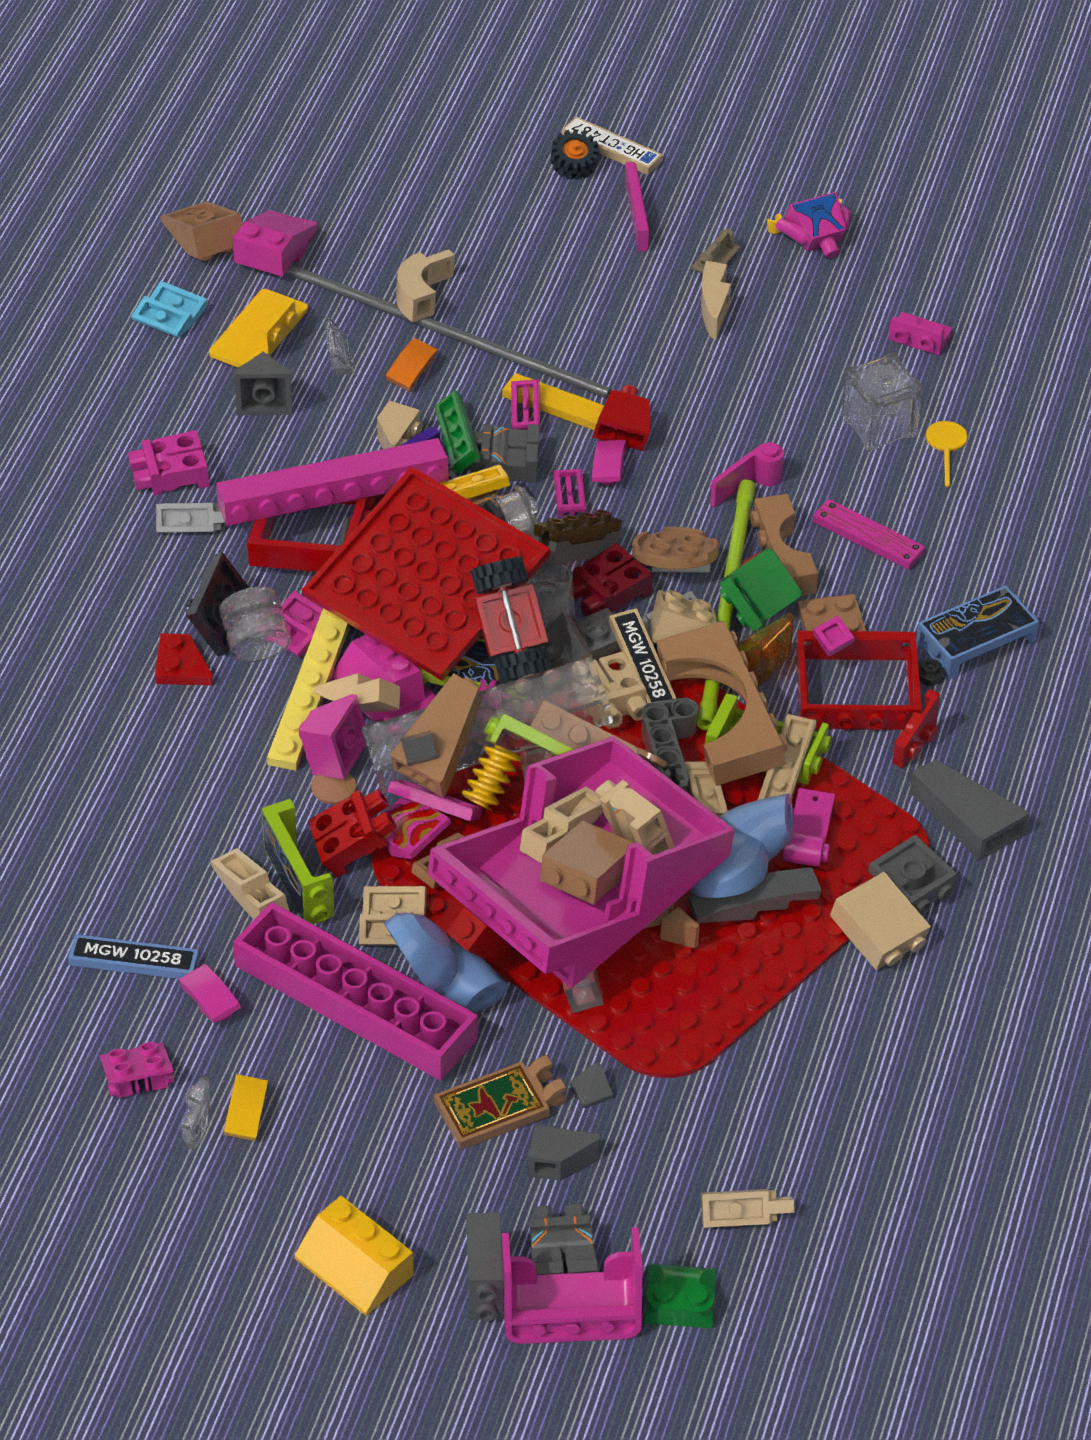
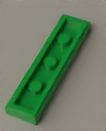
[435,390,480,473]

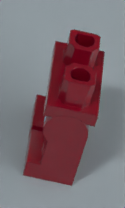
[564,543,652,616]

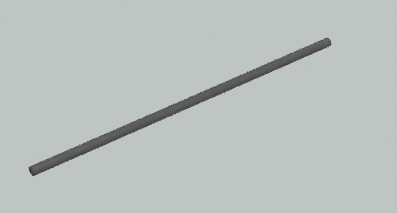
[286,265,612,398]

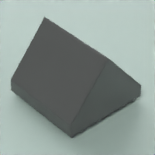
[400,730,438,766]

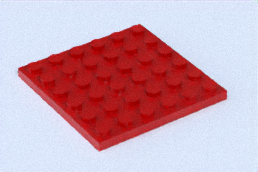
[302,466,551,681]

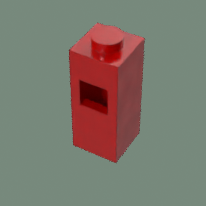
[446,907,513,966]

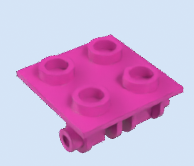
[99,1042,174,1098]

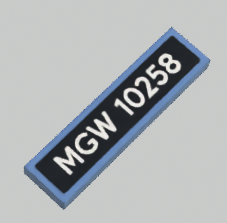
[68,934,199,979]

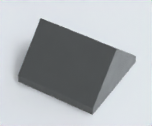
[234,352,293,416]

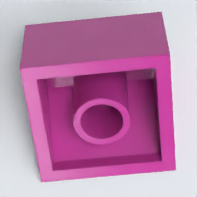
[299,694,370,780]

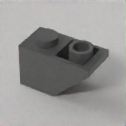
[528,1125,600,1181]

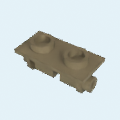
[691,229,741,273]

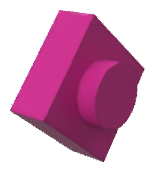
[813,615,854,656]

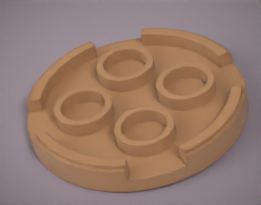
[632,527,719,569]

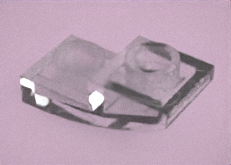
[180,1075,211,1150]

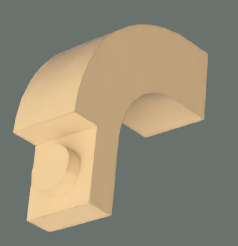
[396,249,455,322]

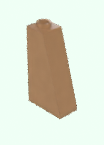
[390,674,482,798]

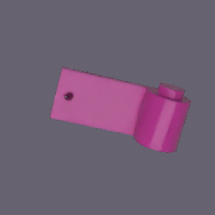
[709,442,784,508]
[783,788,835,867]

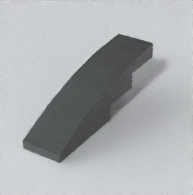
[687,867,822,923]

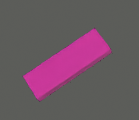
[387,779,483,821]

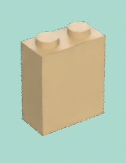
[830,872,931,970]

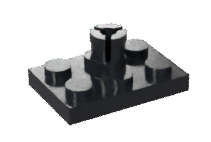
[185,552,253,656]

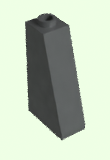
[910,759,1029,861]

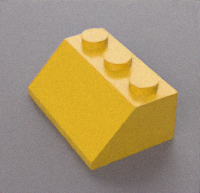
[295,1196,414,1316]

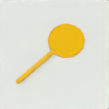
[926,421,968,487]

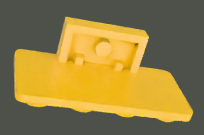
[209,289,308,368]

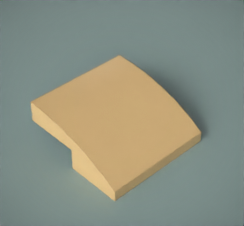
[359,886,427,946]

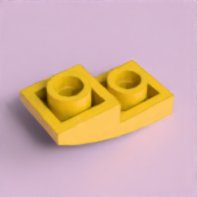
[223,1074,268,1141]

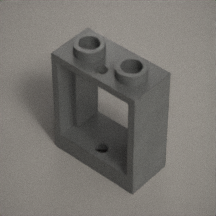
[466,1212,504,1321]

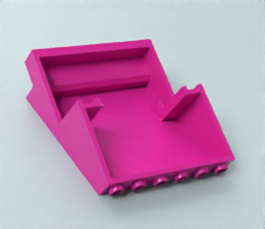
[428,736,735,989]

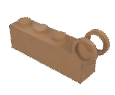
[529,700,668,768]

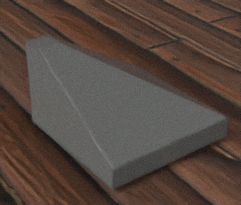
[570,1062,613,1108]

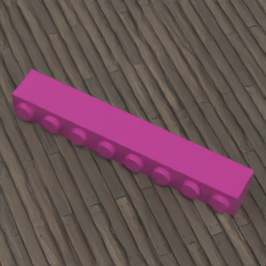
[216,438,449,526]

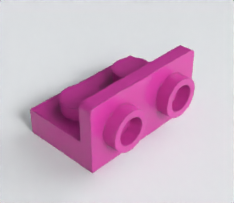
[889,312,952,355]

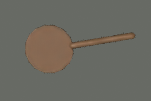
[311,773,357,804]

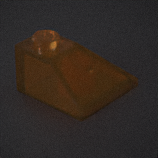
[737,613,794,690]

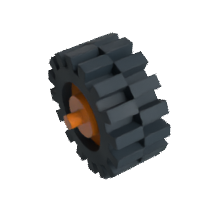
[550,129,599,180]

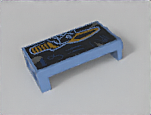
[916,585,1039,680]

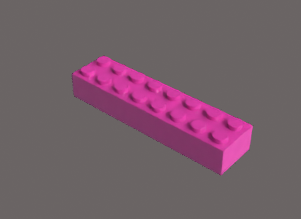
[233,902,478,1081]

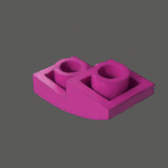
[592,440,627,485]
[178,964,241,1024]

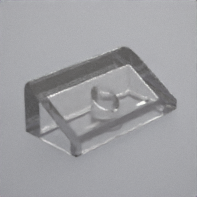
[325,318,354,375]

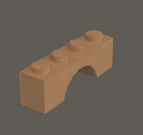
[750,494,818,596]

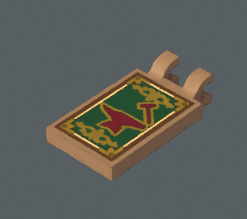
[434,1055,566,1150]

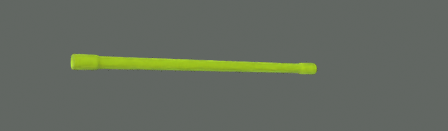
[697,480,756,730]

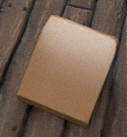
[660,908,700,948]

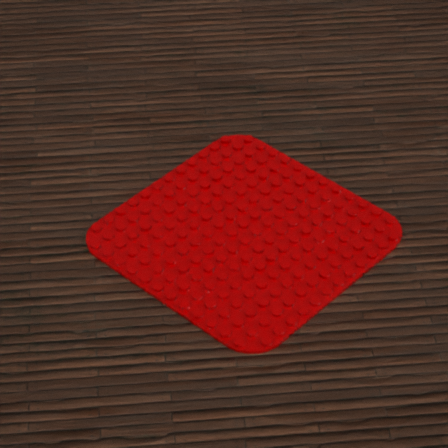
[372,651,930,1078]

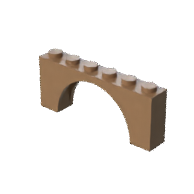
[657,621,788,786]

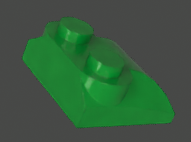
[645,1264,716,1329]

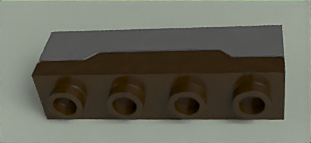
[532,510,622,566]

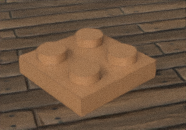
[797,594,866,645]

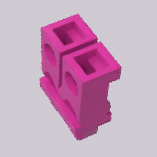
[128,430,210,495]

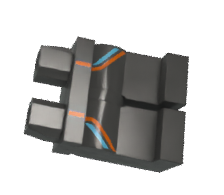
[465,424,539,483]
[530,1203,598,1275]

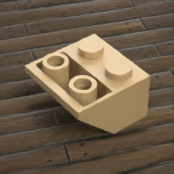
[649,590,717,643]

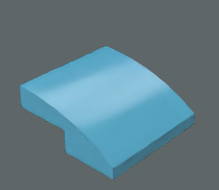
[131,281,209,338]

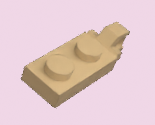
[701,1189,794,1228]

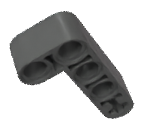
[641,698,698,793]

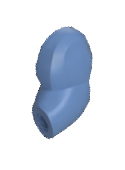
[690,794,794,898]
[384,913,508,1012]

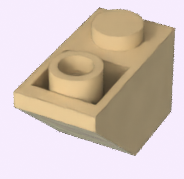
[377,400,423,449]

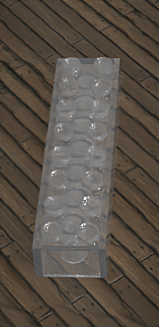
[361,657,613,794]

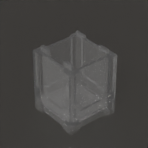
[841,351,923,452]

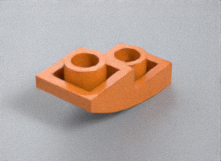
[386,338,438,392]

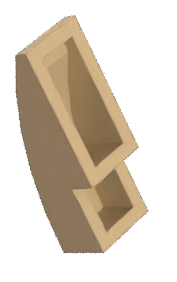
[701,261,731,339]
[314,673,400,712]
[520,786,604,863]
[211,848,289,919]

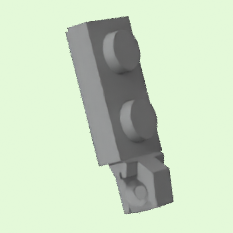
[156,503,225,533]

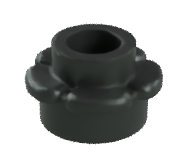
[918,659,945,686]

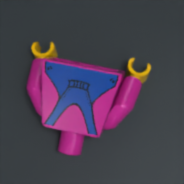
[766,192,851,259]

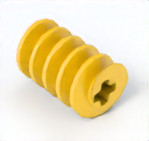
[461,744,522,811]

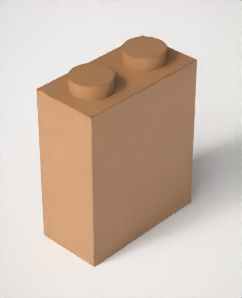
[539,820,633,905]

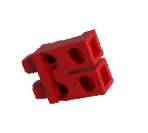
[308,789,397,878]

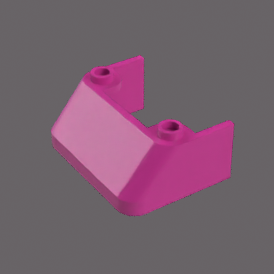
[502,1227,643,1344]

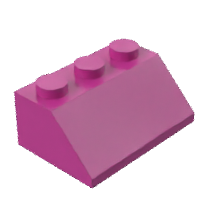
[331,634,425,722]

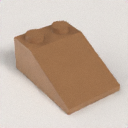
[160,201,242,261]

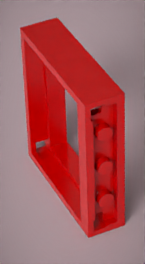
[247,495,377,572]
[796,630,921,730]

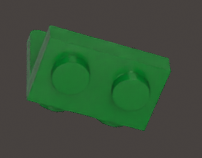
[719,548,802,632]

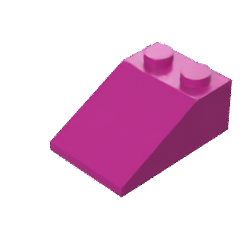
[233,210,318,277]

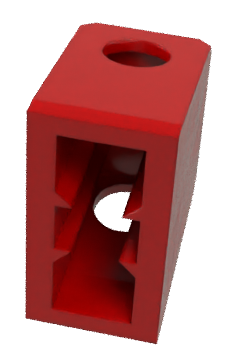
[592,385,650,451]

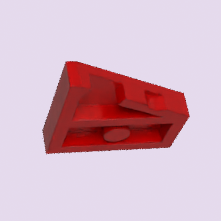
[155,633,213,686]
[892,689,940,769]

